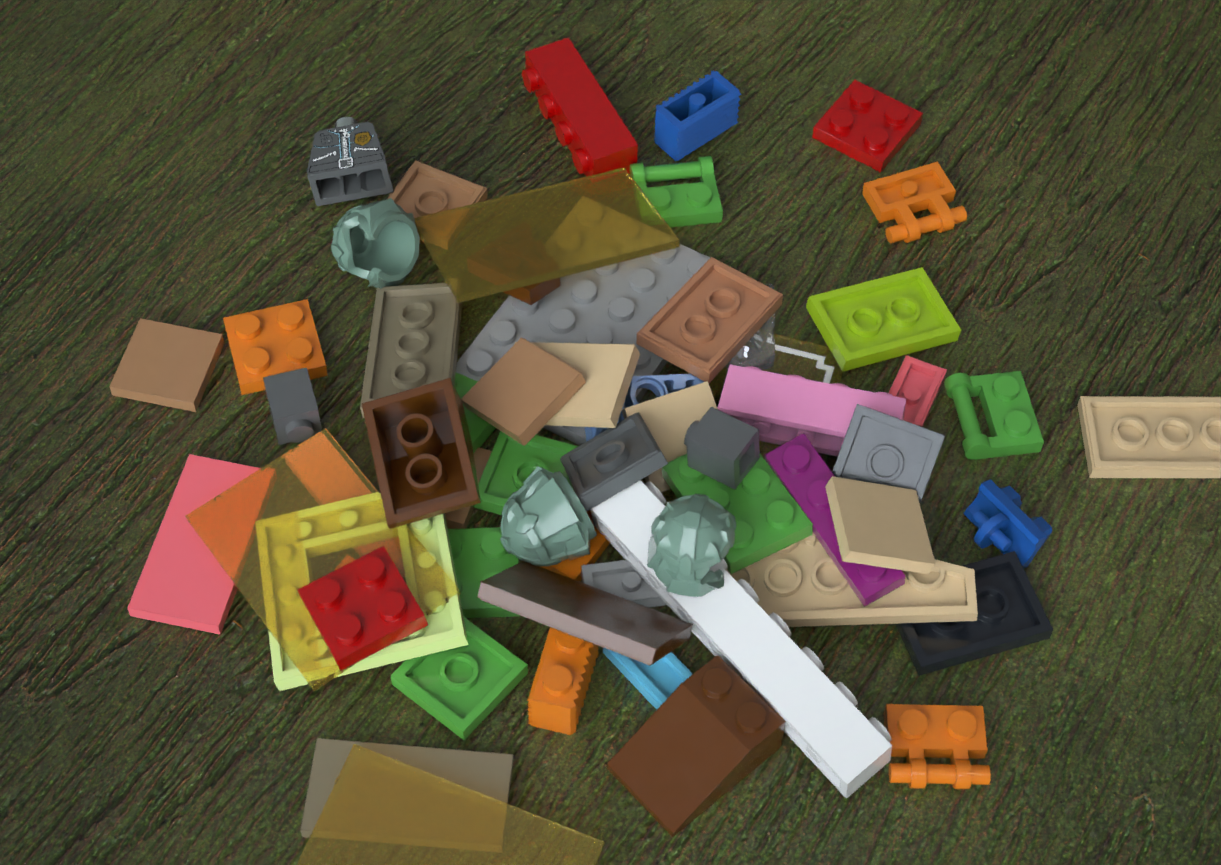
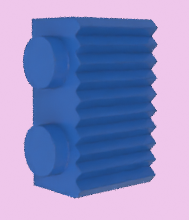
[654,71,741,161]

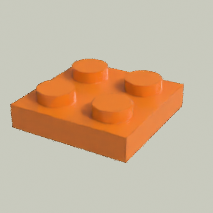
[223,299,328,395]

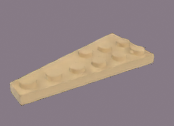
[725,531,978,627]

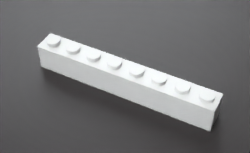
[590,480,892,799]

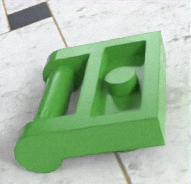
[630,156,723,230]
[944,371,1044,460]

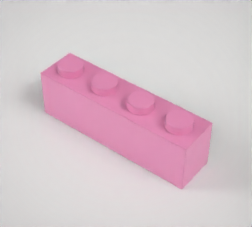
[717,364,906,456]

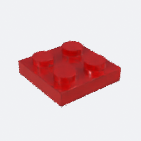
[812,79,923,172]
[297,545,428,671]

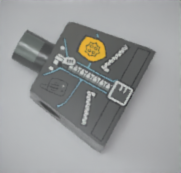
[307,117,394,206]

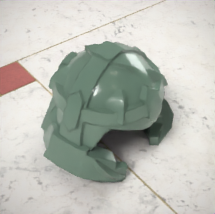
[331,198,420,289]
[500,466,597,566]
[647,494,736,597]

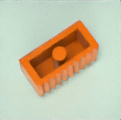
[527,627,598,735]

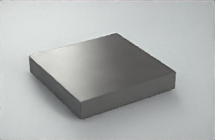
[560,412,668,511]

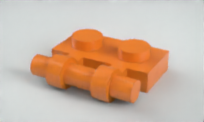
[862,162,967,243]
[884,704,991,790]

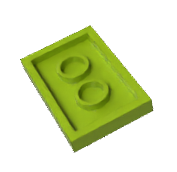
[806,267,961,372]

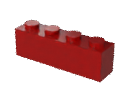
[522,37,638,187]

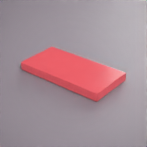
[128,454,278,635]

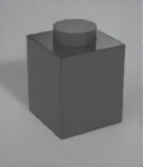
[263,367,322,445]
[684,407,760,489]

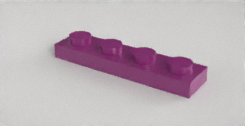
[764,433,905,607]

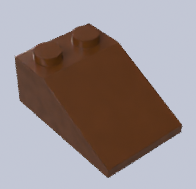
[362,378,481,529]
[607,655,786,837]

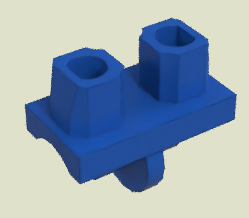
[964,479,1052,569]

